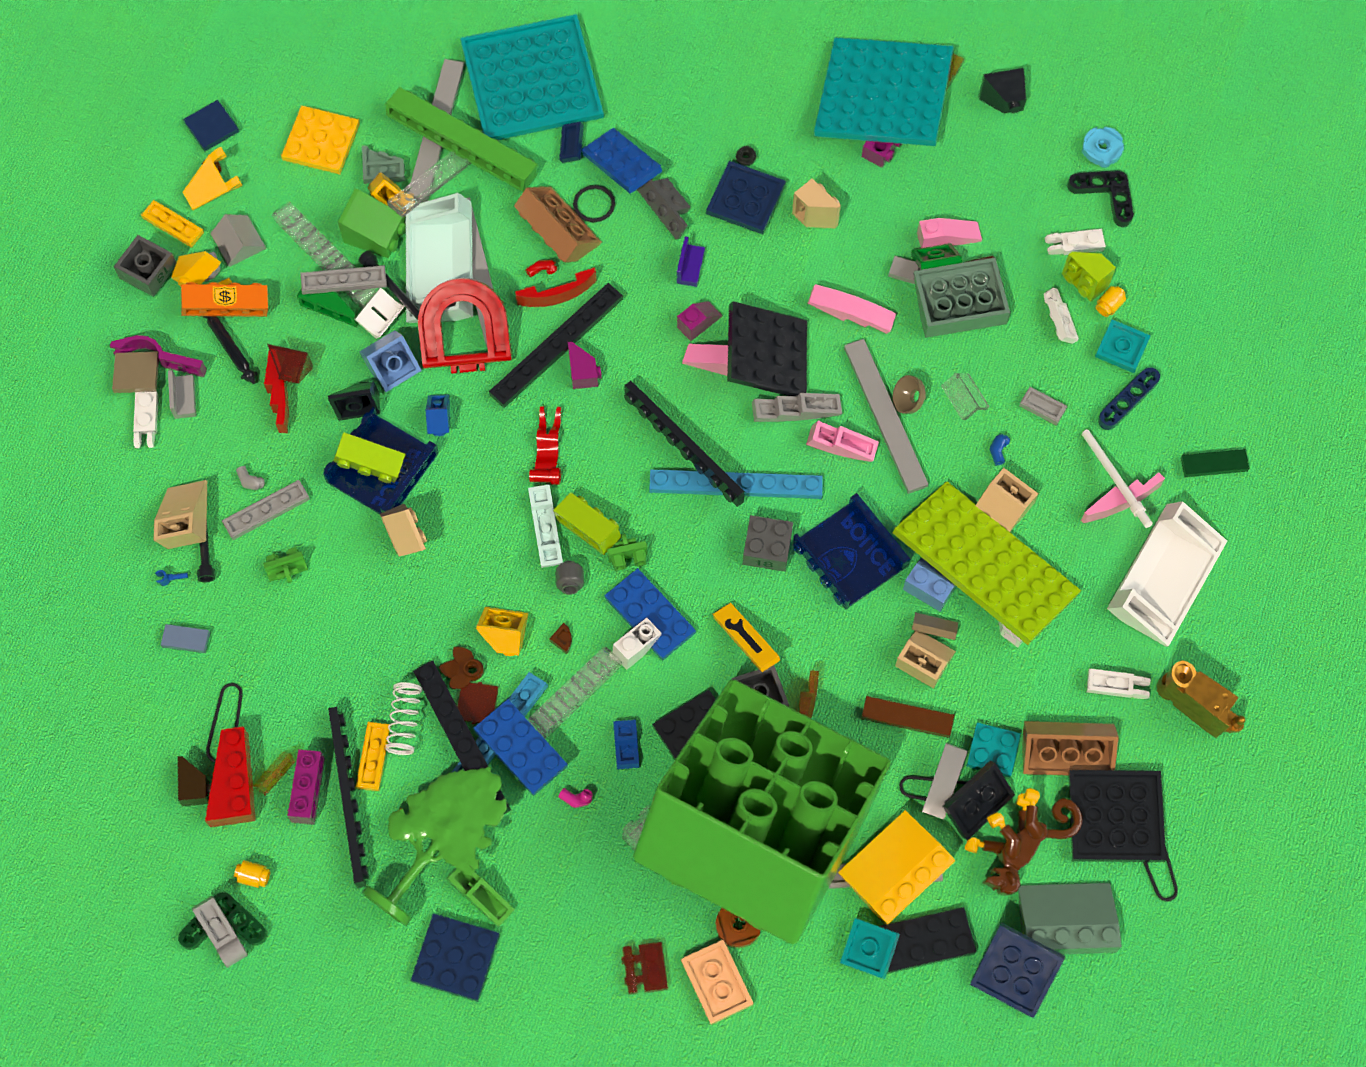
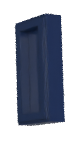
[559,121,584,163]

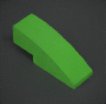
[445,867,515,927]

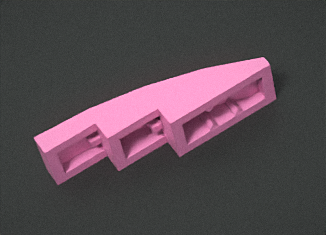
[808,284,896,334]
[1081,472,1165,523]

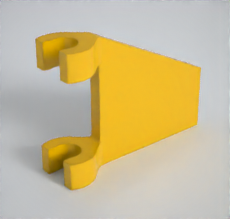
[183,147,243,211]

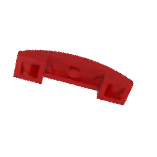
[515,267,596,307]

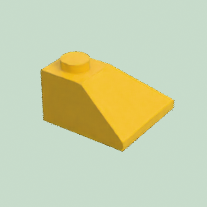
[476,607,528,656]

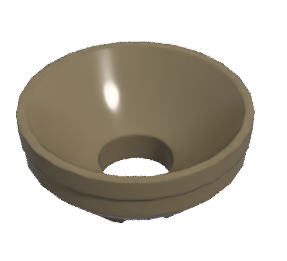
[892,375,926,414]

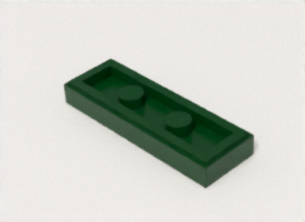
[1181,449,1250,478]

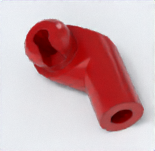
[525,260,557,278]

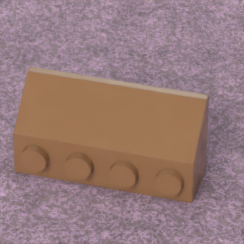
[514,186,602,262]
[1022,721,1119,775]

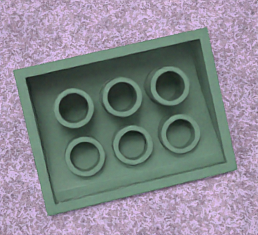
[913,257,1010,338]
[1018,883,1121,954]

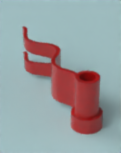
[529,406,561,485]

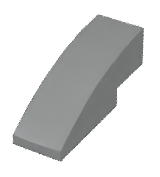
[922,743,968,819]

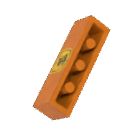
[181,282,268,317]

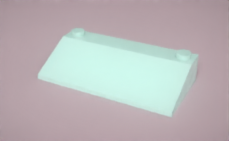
[406,193,473,323]

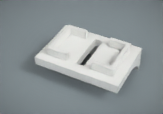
[355,288,405,339]

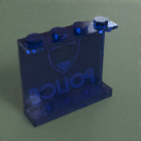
[323,408,439,514]
[793,493,910,609]

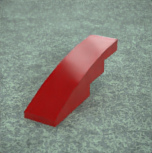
[264,346,289,433]

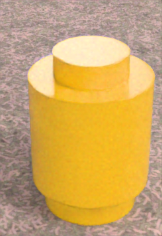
[1095,286,1126,317]
[234,860,271,888]

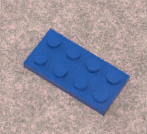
[582,128,662,194]
[605,568,696,661]
[474,699,568,796]

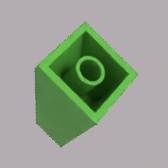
[338,188,406,259]

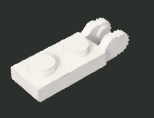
[1045,229,1105,255]
[133,392,158,448]
[1086,669,1150,699]

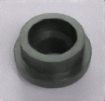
[736,146,756,166]

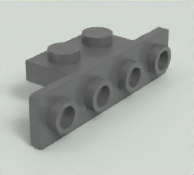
[637,178,691,240]

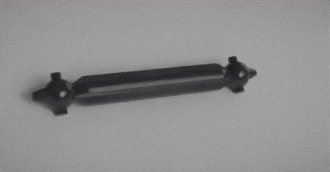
[202,316,257,384]

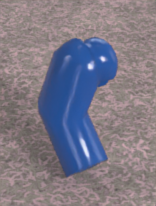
[990,434,1010,466]

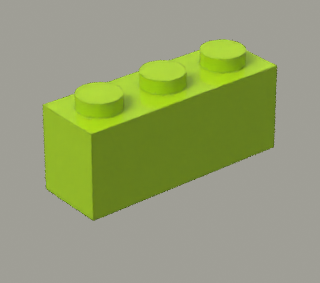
[333,432,405,483]
[553,492,621,555]

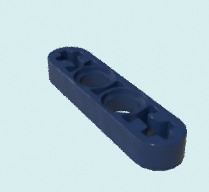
[1098,367,1160,430]

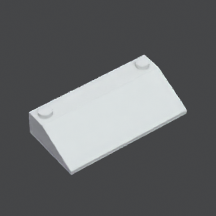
[1107,501,1227,647]

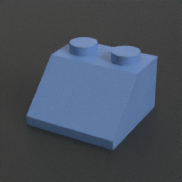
[359,330,422,392]
[903,558,957,612]

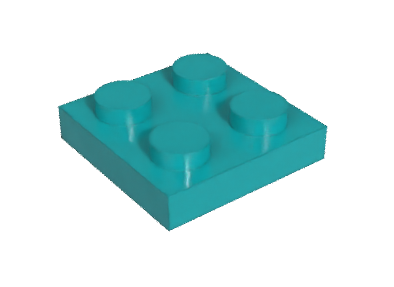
[1095,320,1151,373]
[966,723,1021,778]
[840,918,900,979]

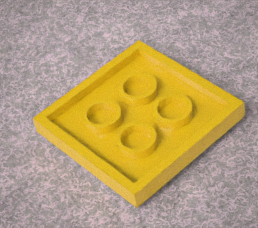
[281,105,360,174]

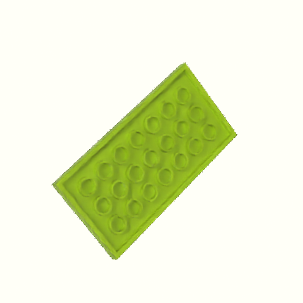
[893,481,1081,645]

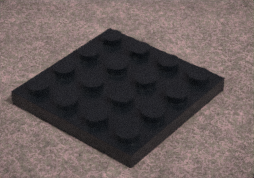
[727,301,807,396]
[1068,770,1166,863]

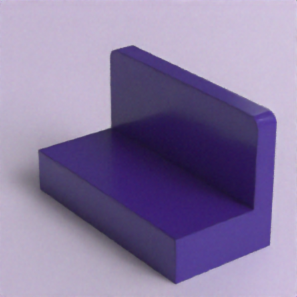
[677,236,705,287]

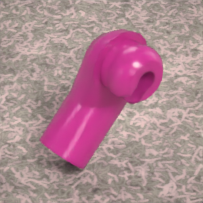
[558,788,593,808]

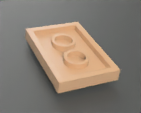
[681,940,754,1025]

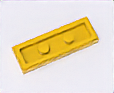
[141,200,204,248]
[356,722,391,791]

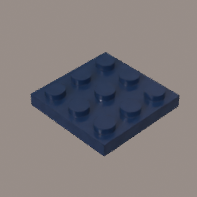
[706,161,786,235]
[411,914,500,1002]
[970,923,1065,1018]

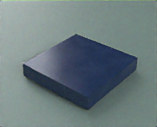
[183,100,239,152]

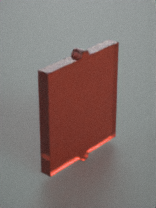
[457,682,499,724]

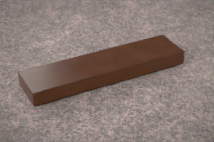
[861,696,954,738]

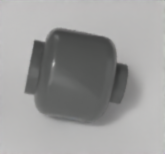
[555,561,584,595]

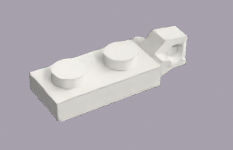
[1044,288,1079,344]

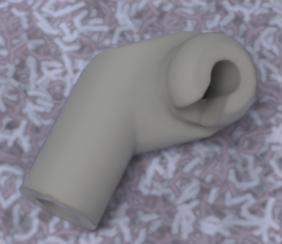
[236,466,265,490]

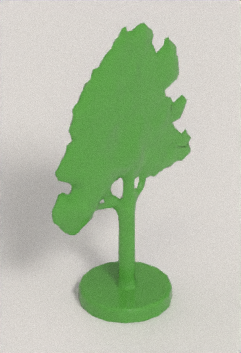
[361,767,507,926]

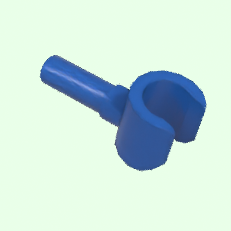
[155,570,188,586]

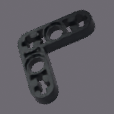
[1067,171,1134,227]

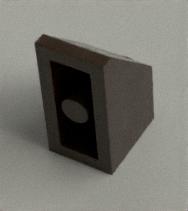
[178,756,212,806]

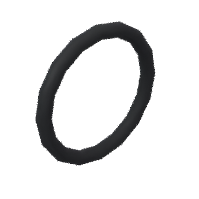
[573,185,615,222]

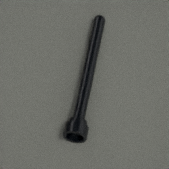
[358,250,419,320]
[197,525,215,582]

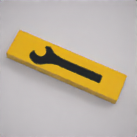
[713,603,780,672]

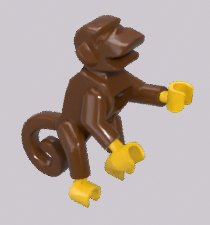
[965,788,1082,896]

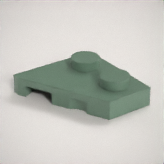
[362,145,405,184]

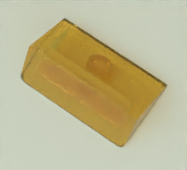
[253,752,295,795]

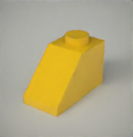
[367,172,415,217]
[171,251,221,287]

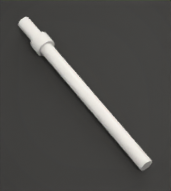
[1082,430,1152,528]

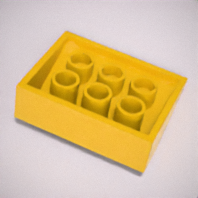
[838,810,956,925]

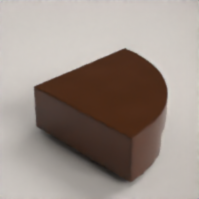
[550,623,572,654]

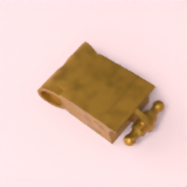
[1156,661,1246,738]

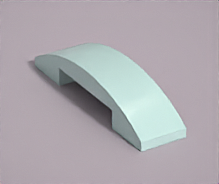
[528,485,563,568]

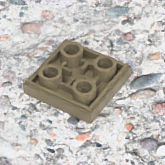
[112,351,159,393]

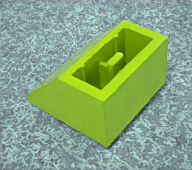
[1062,252,1116,302]

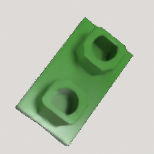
[607,533,647,571]
[263,547,308,583]

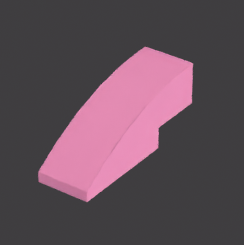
[806,421,879,462]

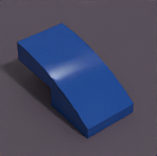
[613,720,640,770]

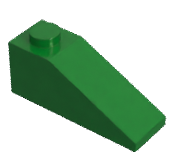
[297,287,358,327]

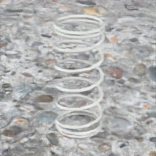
[385,682,422,755]

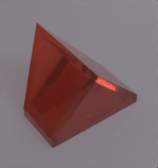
[267,344,313,384]

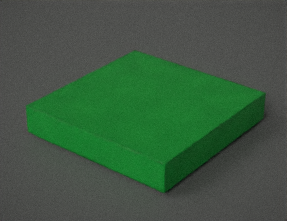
[911,243,962,270]

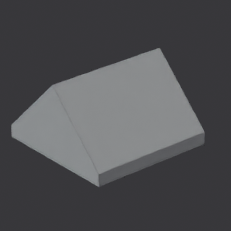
[210,214,266,267]

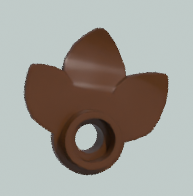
[439,647,484,689]

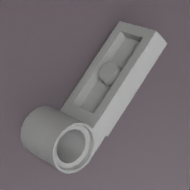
[192,896,248,968]

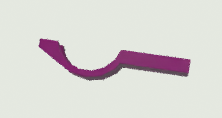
[110,335,207,377]

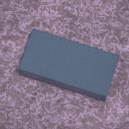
[161,624,210,653]

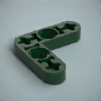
[178,892,267,950]

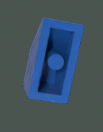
[425,394,450,436]

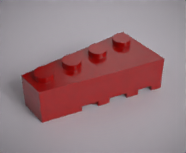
[205,726,256,828]

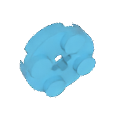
[1082,127,1124,168]

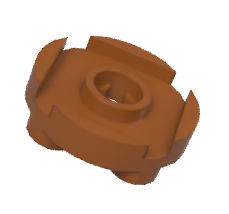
[716,908,761,948]

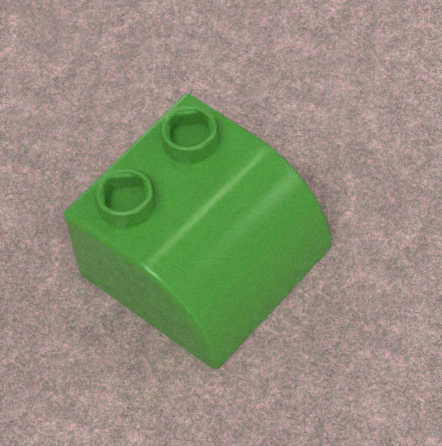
[633,680,891,945]

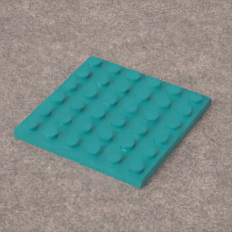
[460,14,604,140]
[814,37,953,146]

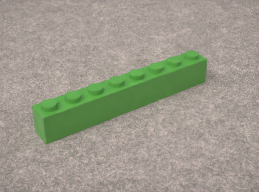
[386,87,538,192]

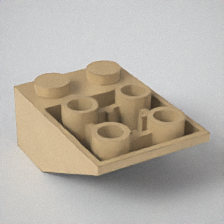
[154,480,207,549]

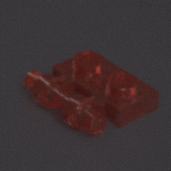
[621,942,668,995]

